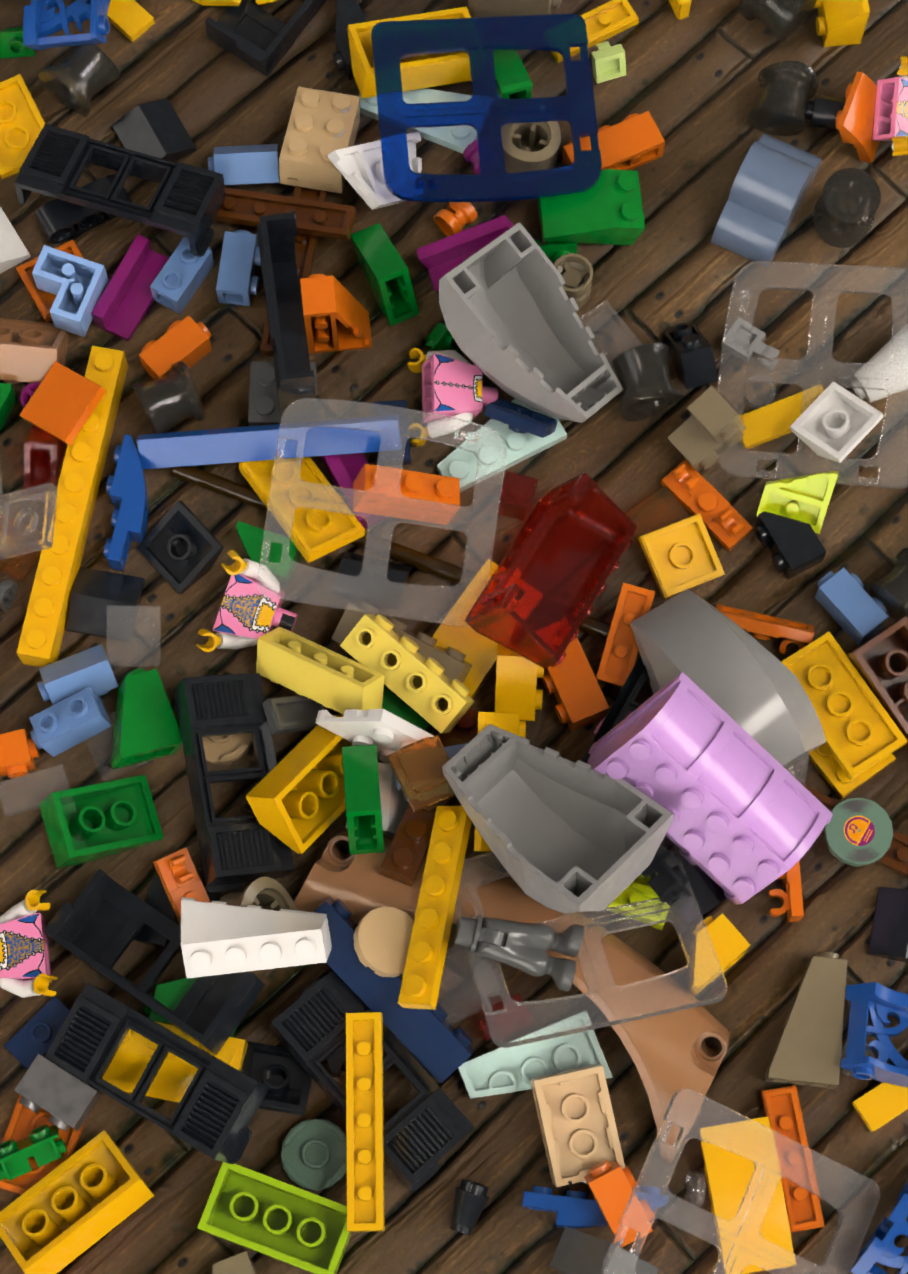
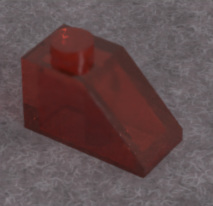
[24,425,65,504]

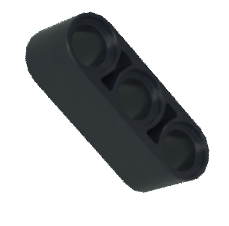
[36,174,132,244]

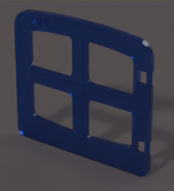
[371,14,602,202]

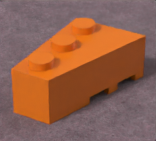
[300,274,373,354]

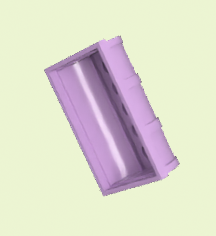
[587,672,833,905]

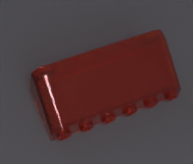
[465,472,638,668]

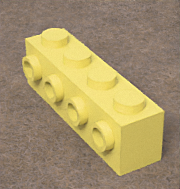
[340,613,475,734]
[256,626,385,715]

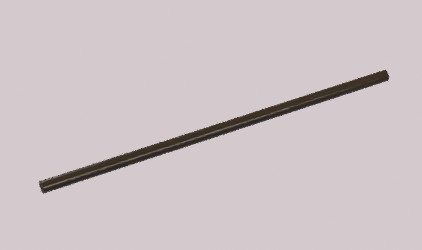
[172,466,611,640]

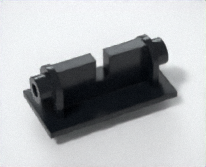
[641,844,692,906]

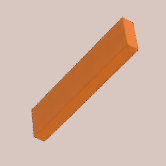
[760,1085,825,1233]

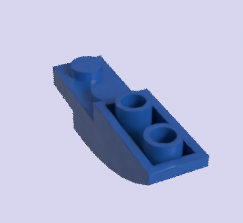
[104,434,149,572]
[522,1186,668,1229]

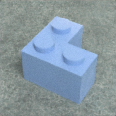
[32,245,109,337]

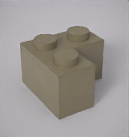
[667,385,746,472]

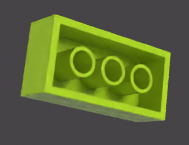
[197,1162,352,1274]

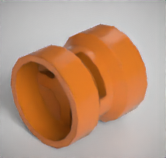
[433,194,478,237]

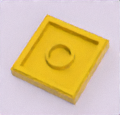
[638,513,725,599]

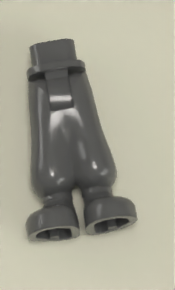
[454,915,584,992]

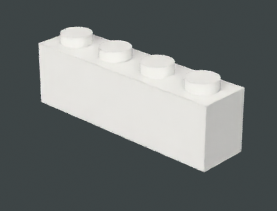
[181,897,332,978]

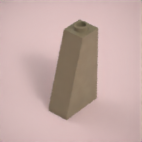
[764,952,848,1089]

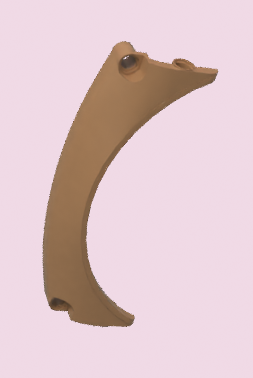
[293,829,731,1164]

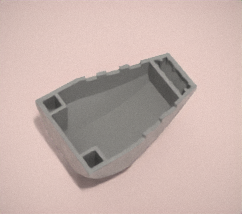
[439,222,623,423]
[630,589,826,768]
[442,724,673,914]

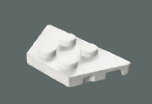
[328,131,423,210]
[315,709,437,766]

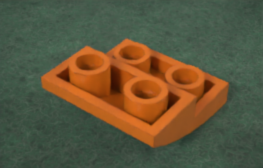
[835,71,880,163]

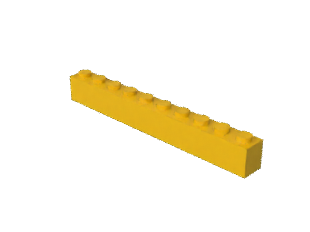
[16,346,128,667]

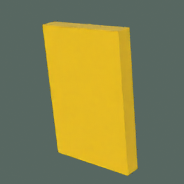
[0,74,45,180]

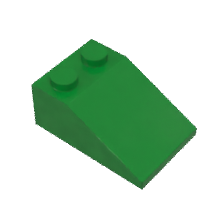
[535,169,645,245]
[39,774,164,869]

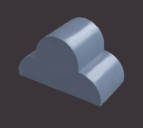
[711,133,822,268]

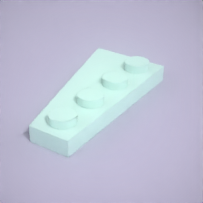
[359,88,494,154]
[437,399,567,492]
[458,1012,613,1099]

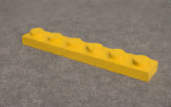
[398,806,472,1010]
[346,1012,385,1232]

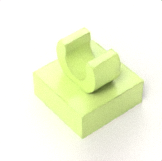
[591,41,627,84]

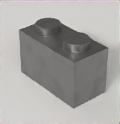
[15,1054,101,1132]

